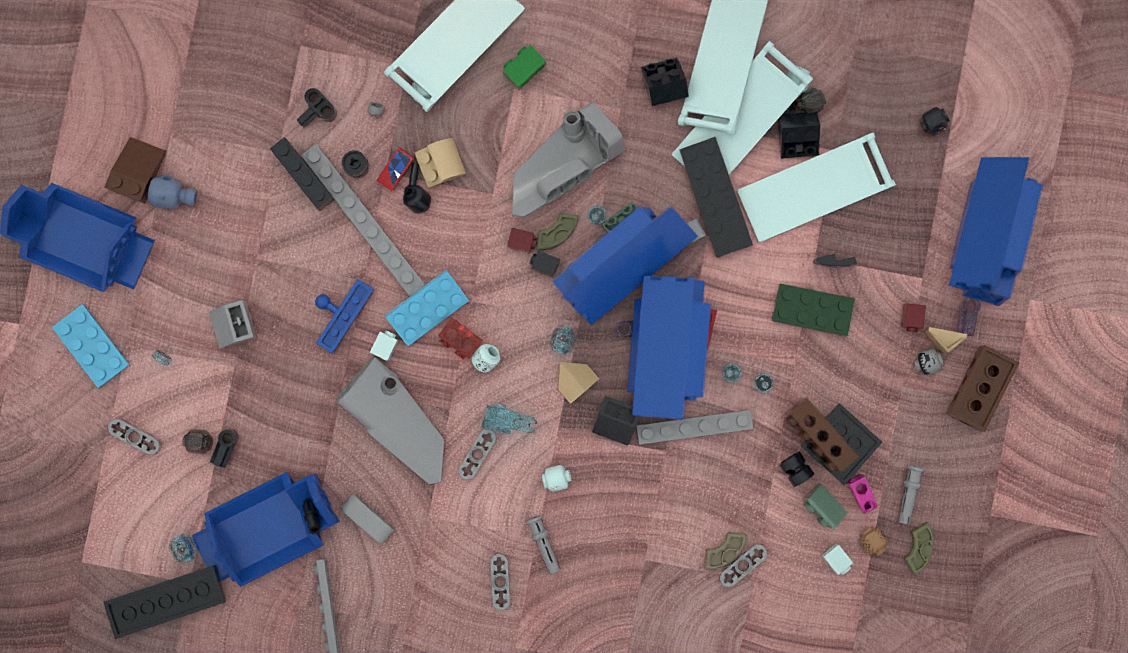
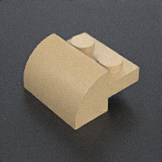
[415,138,466,188]

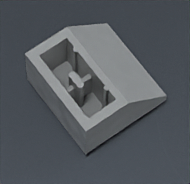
[209,300,257,349]

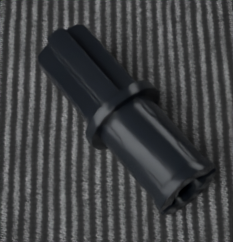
[302,500,321,534]

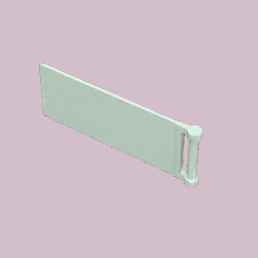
[383,0,525,112]
[678,0,768,135]
[672,41,813,175]
[737,132,896,242]

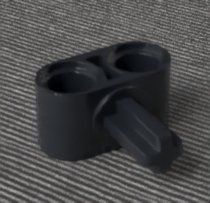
[297,88,337,127]

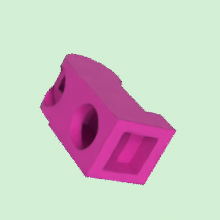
[846,474,878,514]

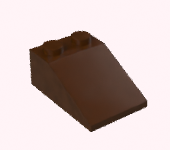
[104,137,166,204]

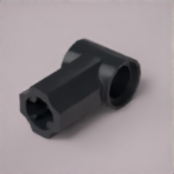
[210,429,239,468]

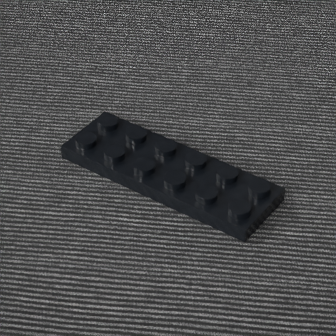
[679,137,753,258]
[103,565,226,639]

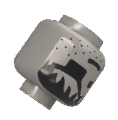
[914,348,944,376]

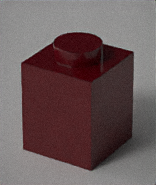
[507,228,537,253]
[901,303,926,332]

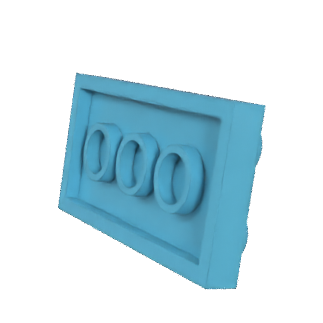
[384,270,469,346]
[52,304,130,388]

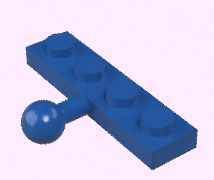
[315,279,374,354]

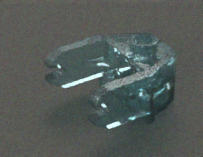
[481,403,537,434]

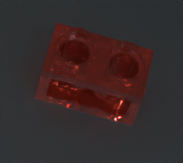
[438,317,483,360]

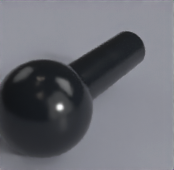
[404,163,419,192]

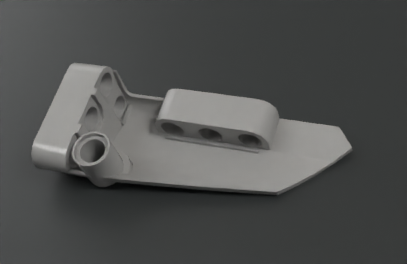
[512,102,624,218]
[337,357,444,484]

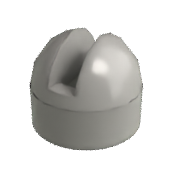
[368,102,384,118]

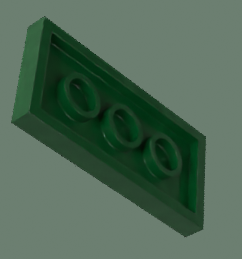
[772,284,855,336]

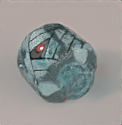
[549,325,577,355]
[169,533,198,563]

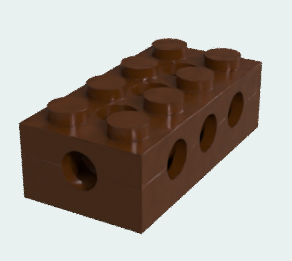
[946,345,1019,432]
[785,398,859,472]

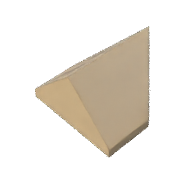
[925,327,967,354]
[558,362,599,404]

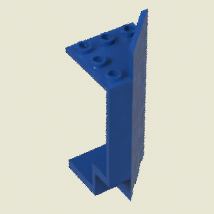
[949,157,1043,306]
[0,183,155,292]
[552,206,698,325]
[627,276,711,419]
[192,472,340,587]

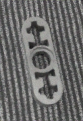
[108,419,161,455]
[459,429,496,480]
[719,544,767,587]
[490,553,510,610]

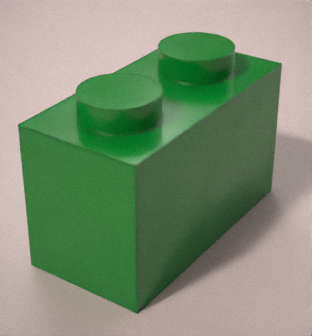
[503,45,546,90]

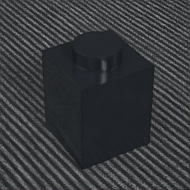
[529,251,560,278]

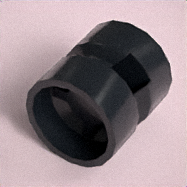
[342,150,369,179]
[779,451,815,487]

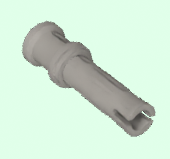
[898,465,924,525]
[526,515,561,574]

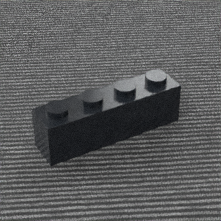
[270,137,335,211]

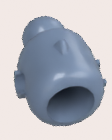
[148,175,197,211]

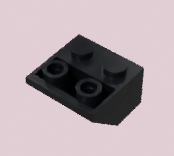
[641,58,689,106]
[778,111,820,159]
[592,396,640,446]

